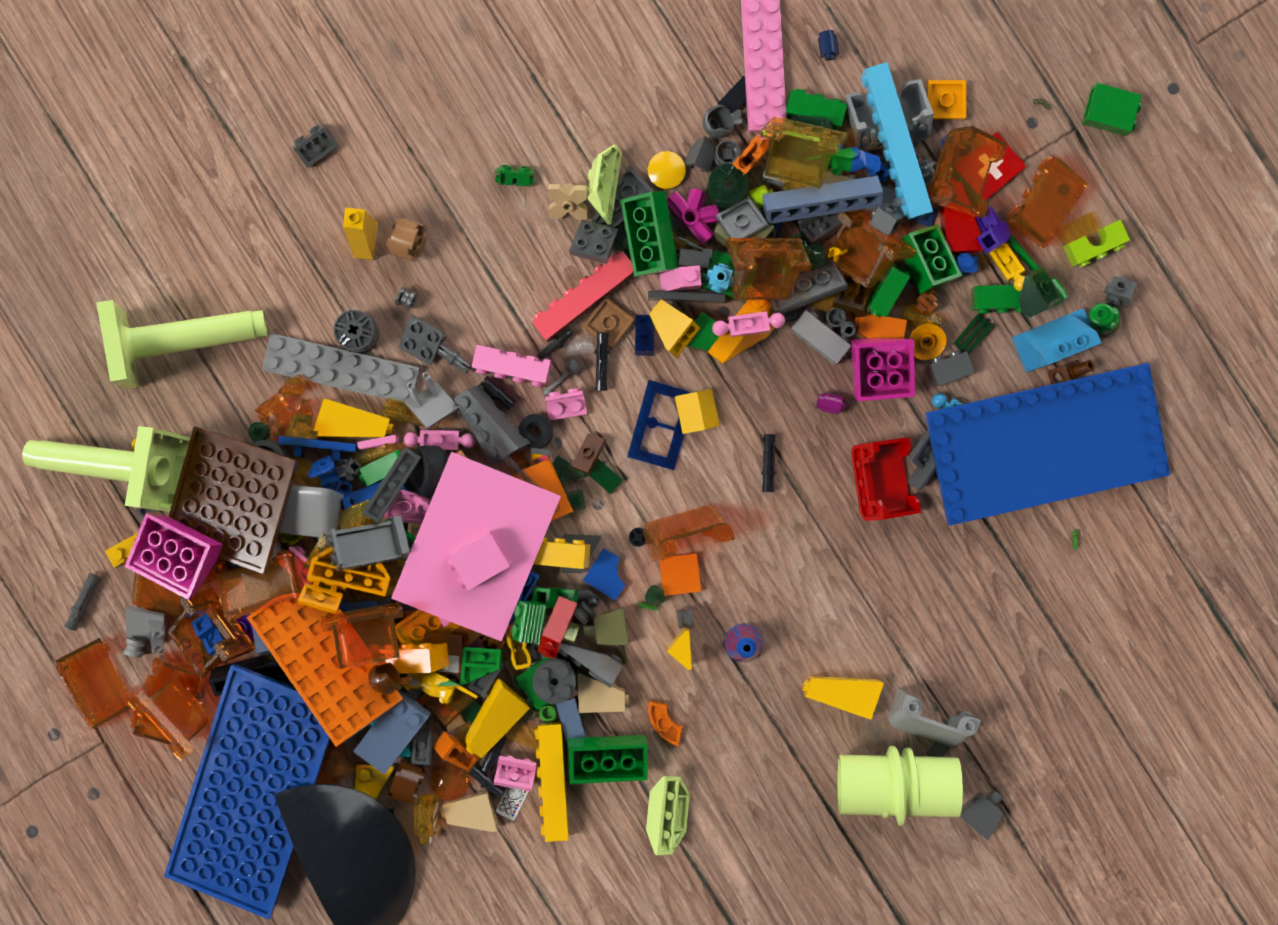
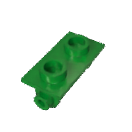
[495,165,535,187]

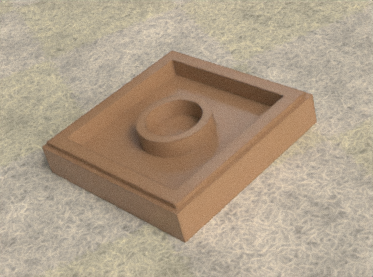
[582,296,635,350]

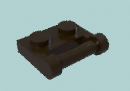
[832,274,877,317]

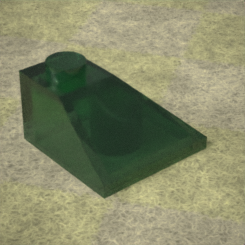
[1019,266,1062,319]

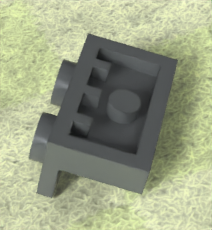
[292,124,339,168]

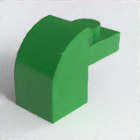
[532,587,578,610]

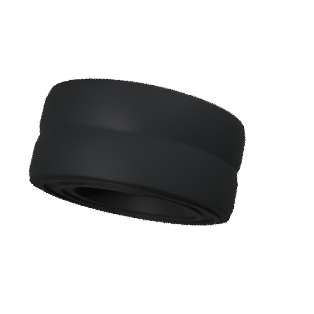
[518,414,553,448]

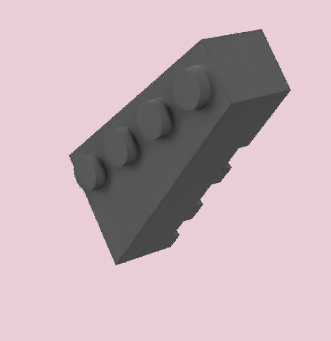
[454,385,530,465]

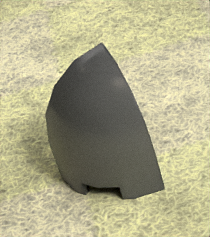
[684,136,714,172]

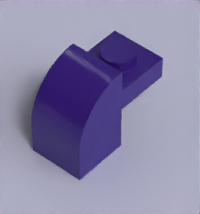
[975,206,1010,254]

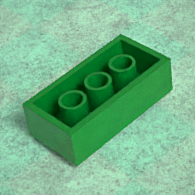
[621,191,679,277]
[568,735,648,784]

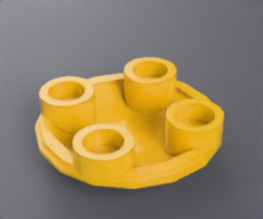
[648,151,686,190]

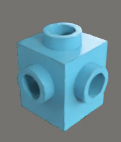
[706,263,735,293]

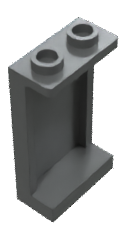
[326,515,410,572]

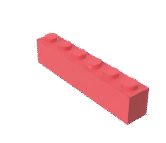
[532,251,634,342]

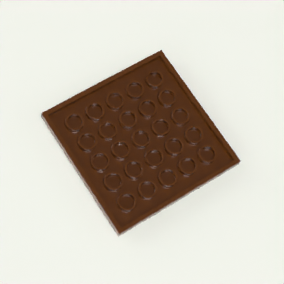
[168,426,299,574]

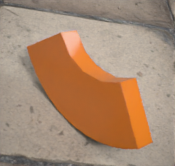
[648,700,683,746]

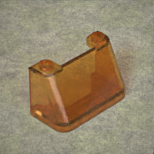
[928,126,1008,218]
[643,505,735,561]
[217,550,304,622]
[54,638,138,731]

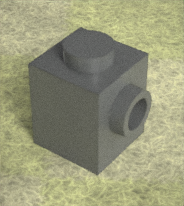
[870,204,905,236]

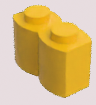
[507,629,532,670]

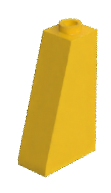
[343,207,378,260]
[312,398,394,438]
[802,676,884,720]
[464,678,530,759]

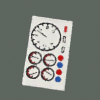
[495,787,529,821]

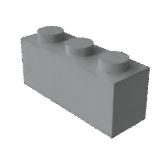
[790,310,851,365]

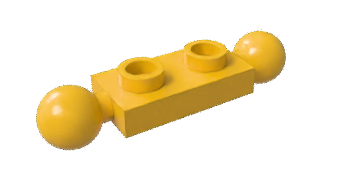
[988,242,1030,292]

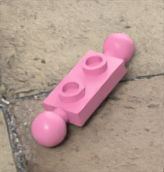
[712,312,785,337]
[403,430,476,450]

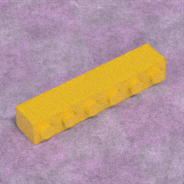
[535,721,569,842]

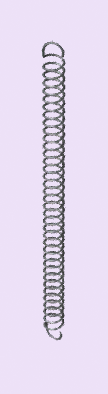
[453,404,560,512]

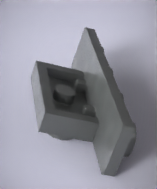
[907,429,936,490]

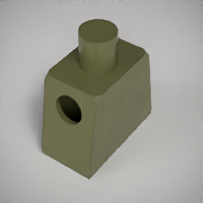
[583,607,629,645]

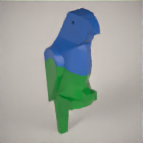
[807,147,881,176]

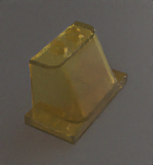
[761,116,848,189]

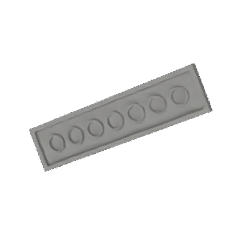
[262,333,420,403]

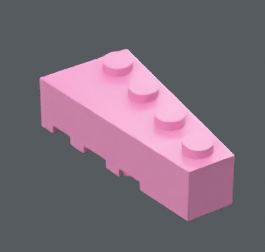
[472,345,553,388]

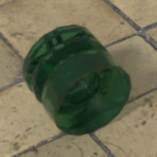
[707,163,749,210]

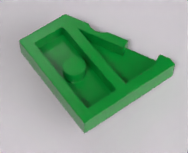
[460,647,503,685]

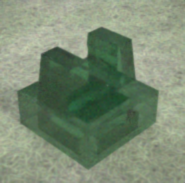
[565,489,586,511]

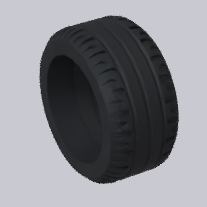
[410,446,448,497]

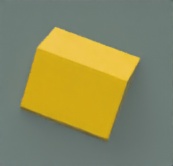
[675,388,720,434]
[666,627,692,670]

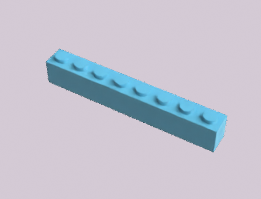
[861,62,933,221]

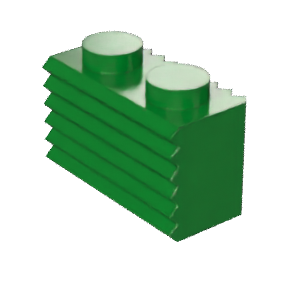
[511,600,546,644]

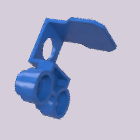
[308,456,352,495]

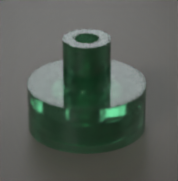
[645,585,665,606]

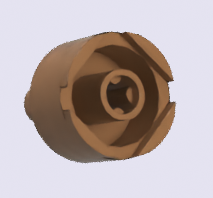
[386,218,427,262]

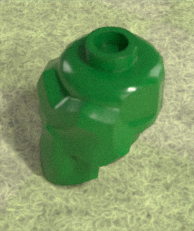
[1089,303,1120,335]

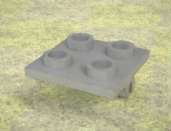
[405,372,459,430]
[125,606,165,654]

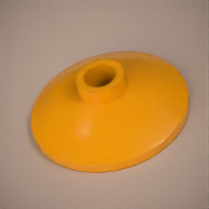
[909,324,947,360]

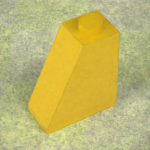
[649,299,700,359]

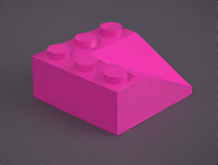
[851,338,915,401]

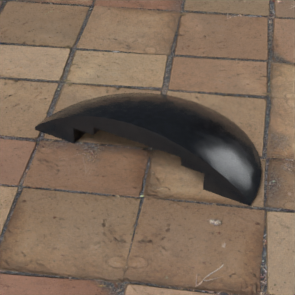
[274,784,416,925]

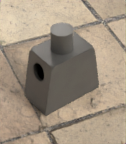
[960,790,1003,840]

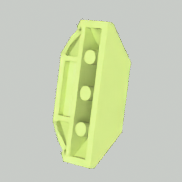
[587,145,622,224]
[646,776,690,855]

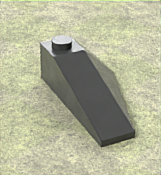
[559,641,623,688]

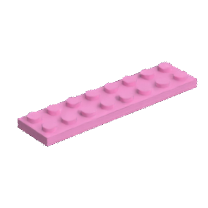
[741,0,787,132]

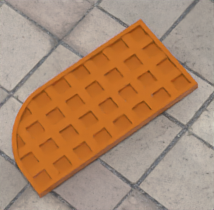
[247,593,404,747]

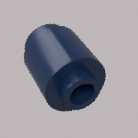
[818,30,839,61]

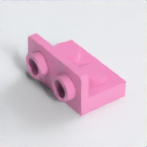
[545,388,587,421]

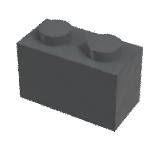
[927,350,975,387]

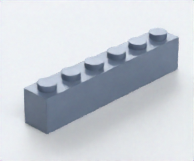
[763,176,883,224]

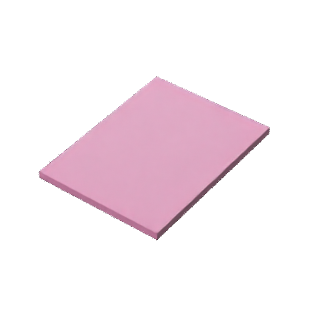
[391,452,561,641]

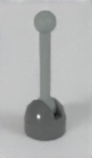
[544,358,583,396]

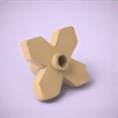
[548,183,588,220]

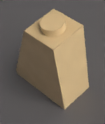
[578,672,629,713]
[441,790,499,832]

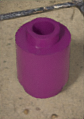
[816,393,846,415]

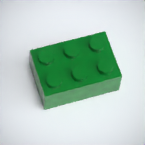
[897,224,962,294]

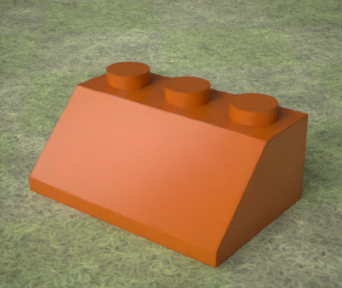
[511,459,573,521]

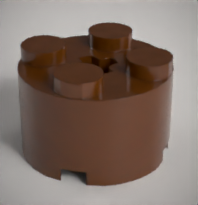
[387,760,425,804]

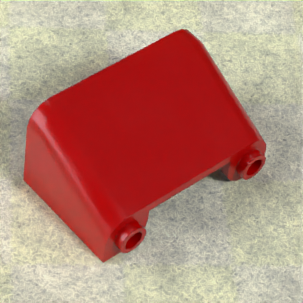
[851,437,921,521]

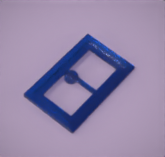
[627,380,693,470]

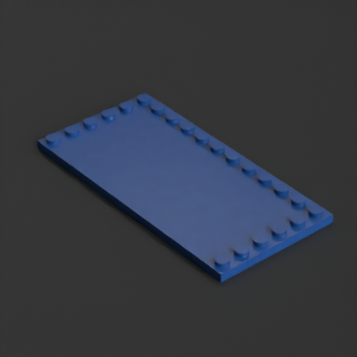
[924,363,1170,526]
[164,664,331,920]

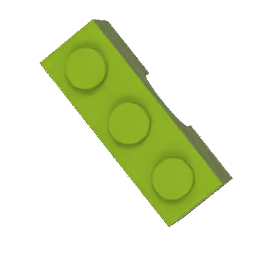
[1063,219,1130,268]

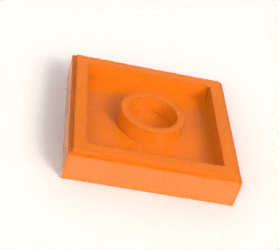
[659,553,701,596]

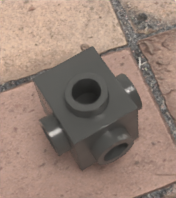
[1104,276,1137,308]

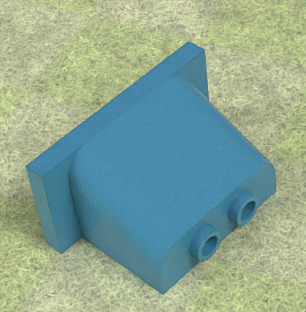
[1011,308,1101,373]

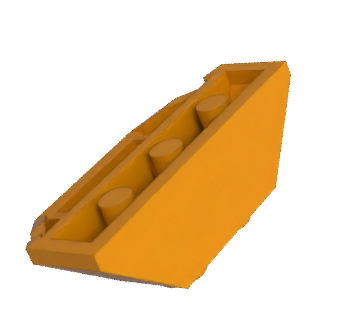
[307,547,390,596]

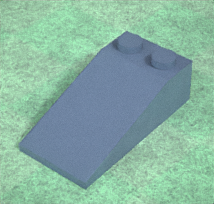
[353,690,431,774]

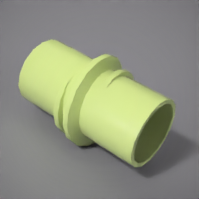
[837,746,963,826]

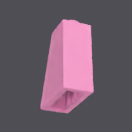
[660,265,701,292]

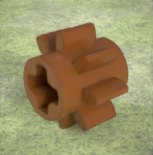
[916,290,940,313]

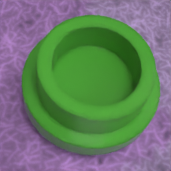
[539,703,558,722]

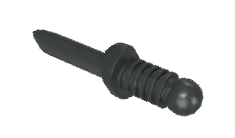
[537,329,574,359]

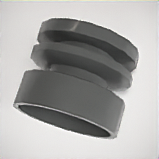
[333,310,380,353]

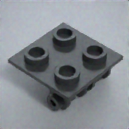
[398,315,447,366]

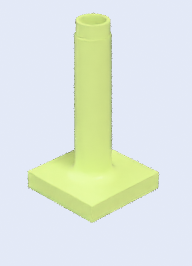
[96,300,268,389]
[22,426,190,512]

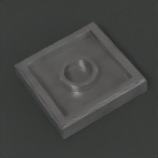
[716,196,769,247]

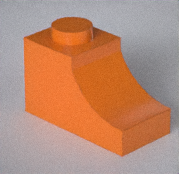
[433,731,480,772]

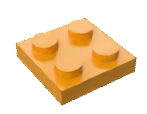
[926,80,966,120]

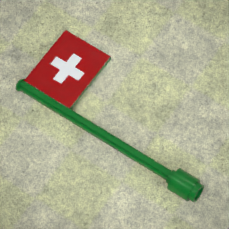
[946,132,1068,306]

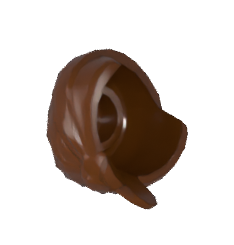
[368,662,412,695]

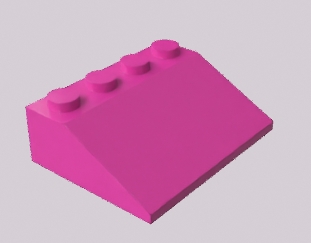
[125,512,223,600]

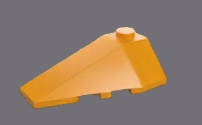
[708,291,774,364]

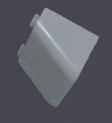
[845,79,933,152]
[278,485,344,543]
[888,688,981,748]

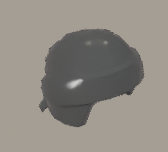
[702,105,743,138]

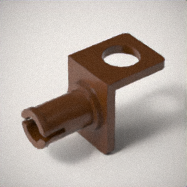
[1047,360,1095,384]

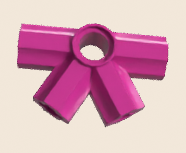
[667,189,719,246]

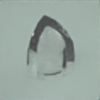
[564,335,595,358]

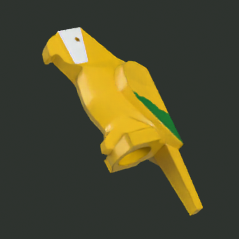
[404,672,478,704]

